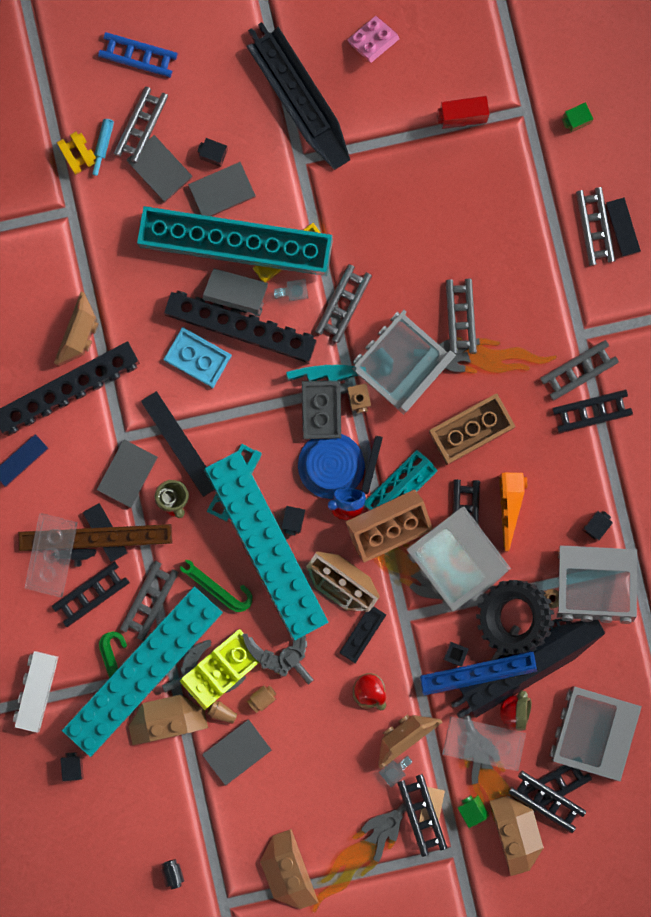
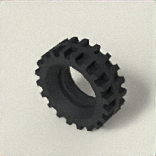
[476,580,554,654]

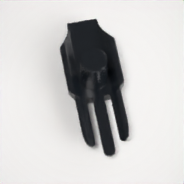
[53,549,97,567]

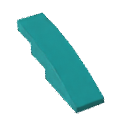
[286,365,366,381]

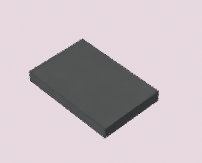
[126,135,193,202]
[188,162,256,216]
[203,268,268,314]
[302,380,341,439]
[97,439,158,508]
[202,719,272,786]

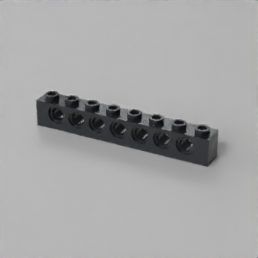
[164,290,317,363]
[0,341,140,436]

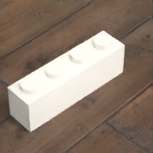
[13,651,59,733]

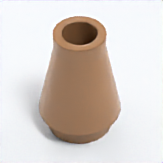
[207,701,237,724]

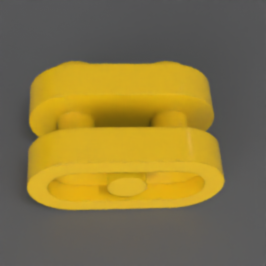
[56,131,96,175]

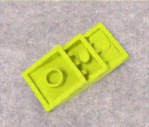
[180,629,260,710]

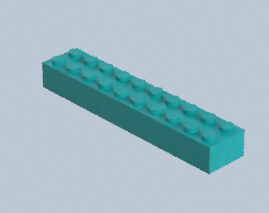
[137,206,333,276]
[204,450,329,641]
[62,586,223,757]

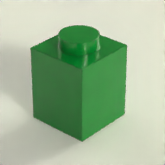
[562,102,594,133]
[458,795,490,828]

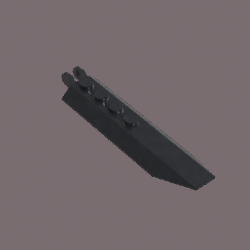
[246,22,350,170]
[451,620,605,718]

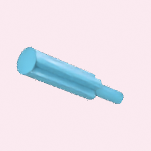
[92,119,114,176]

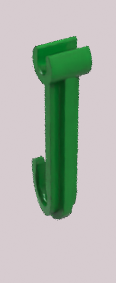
[180,560,253,612]
[99,631,127,679]

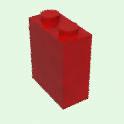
[437,96,490,129]

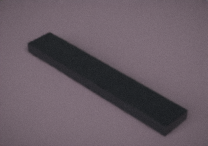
[141,391,214,497]

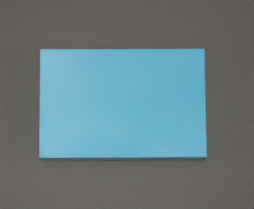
[163,327,232,388]

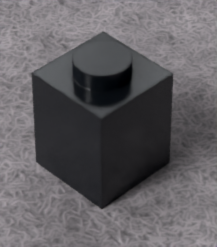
[197,138,228,167]
[282,506,305,536]
[582,511,613,541]
[443,642,469,667]
[60,752,84,781]

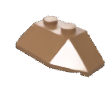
[54,292,99,366]
[306,552,380,612]
[129,695,208,745]
[378,714,443,769]
[489,795,544,876]
[260,829,318,909]

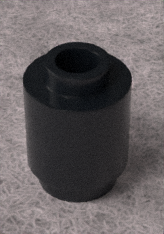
[161,859,185,890]

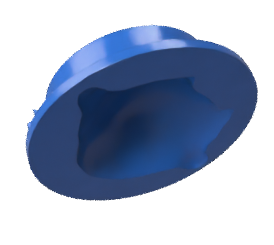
[298,434,365,499]

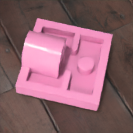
[347,16,400,63]

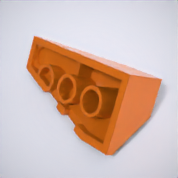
[499,472,528,552]

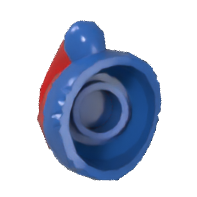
[328,488,366,520]

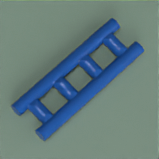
[98,32,178,78]

